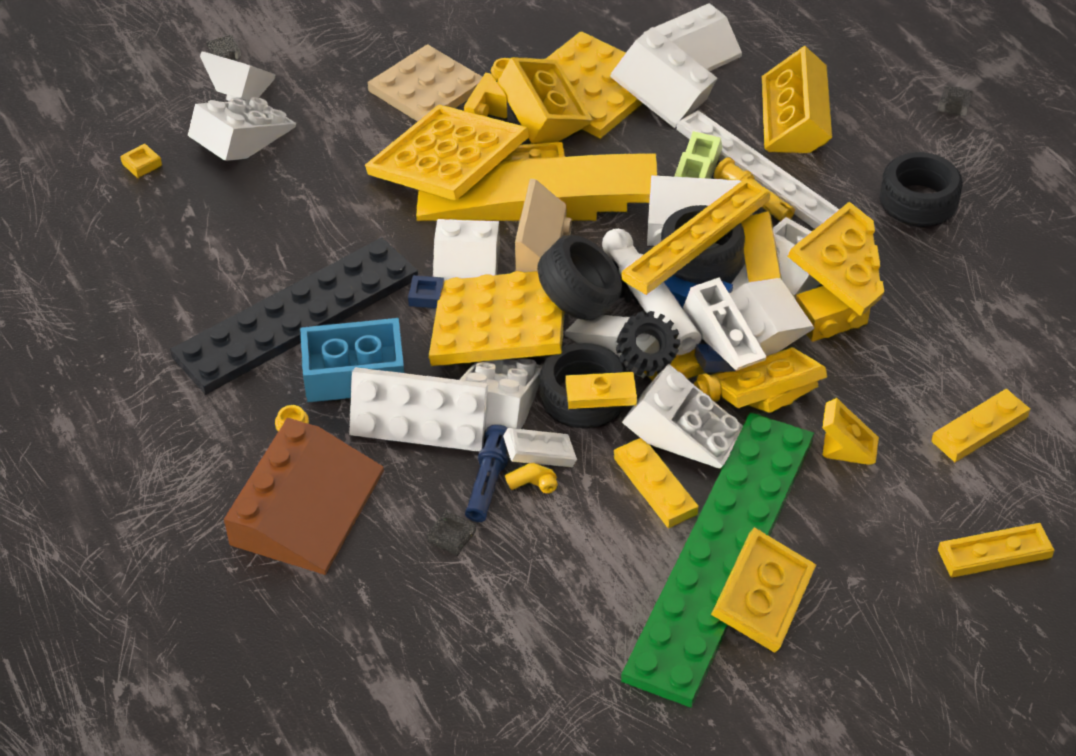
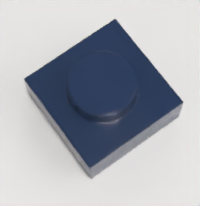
[408,275,444,308]
[694,344,736,373]

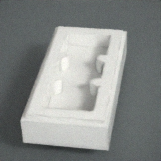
[503,428,577,467]

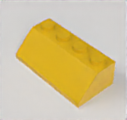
[762,46,832,153]

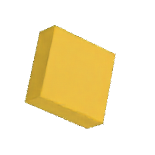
[120,144,162,178]

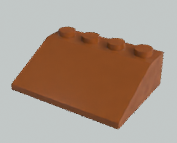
[224,418,384,575]

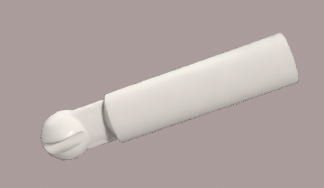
[602,229,701,355]

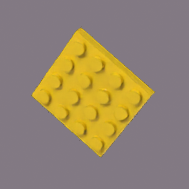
[546,32,643,139]
[365,105,529,201]
[429,271,564,366]

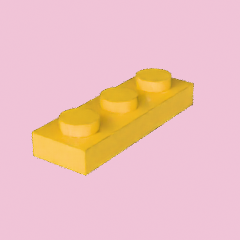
[931,389,1030,462]
[614,438,699,529]

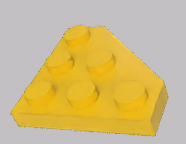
[787,202,884,316]

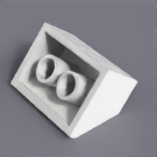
[644,3,742,72]
[610,27,717,128]
[647,175,741,246]

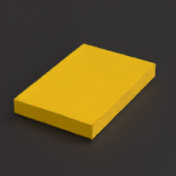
[709,347,827,408]
[711,527,816,653]

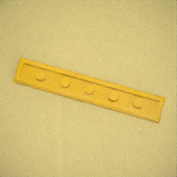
[621,178,771,295]

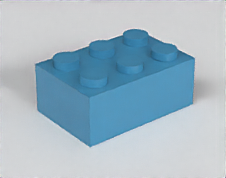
[300,318,404,402]

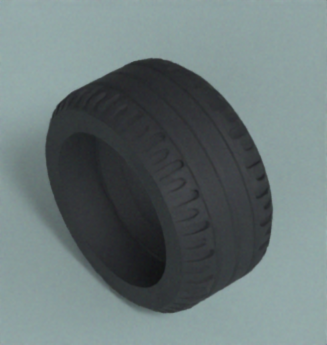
[880,152,963,227]
[661,205,745,284]
[537,235,622,320]
[540,343,627,429]

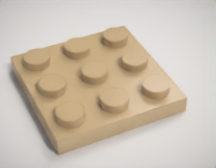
[367,44,482,122]

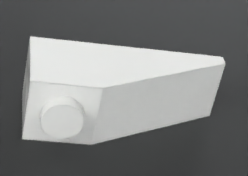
[683,278,766,371]
[565,315,660,378]

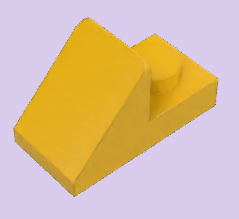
[464,72,507,118]
[822,398,879,465]

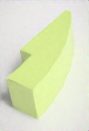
[674,131,722,179]

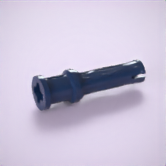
[465,425,509,522]

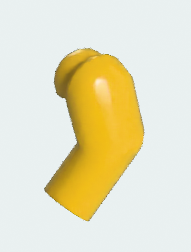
[505,463,558,493]

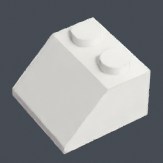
[433,219,500,280]
[729,278,814,356]

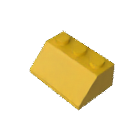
[497,57,593,144]

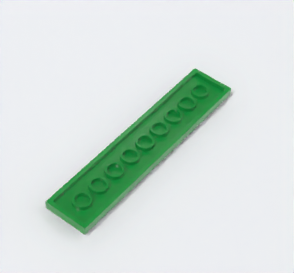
[621,412,814,708]

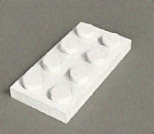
[349,367,488,451]

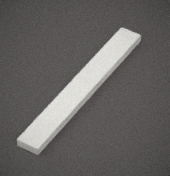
[677,110,839,229]

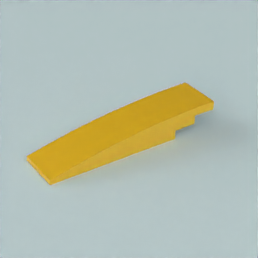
[416,154,657,221]

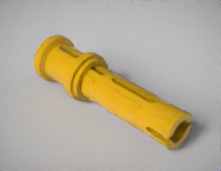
[714,157,795,222]

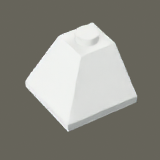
[200,51,275,101]

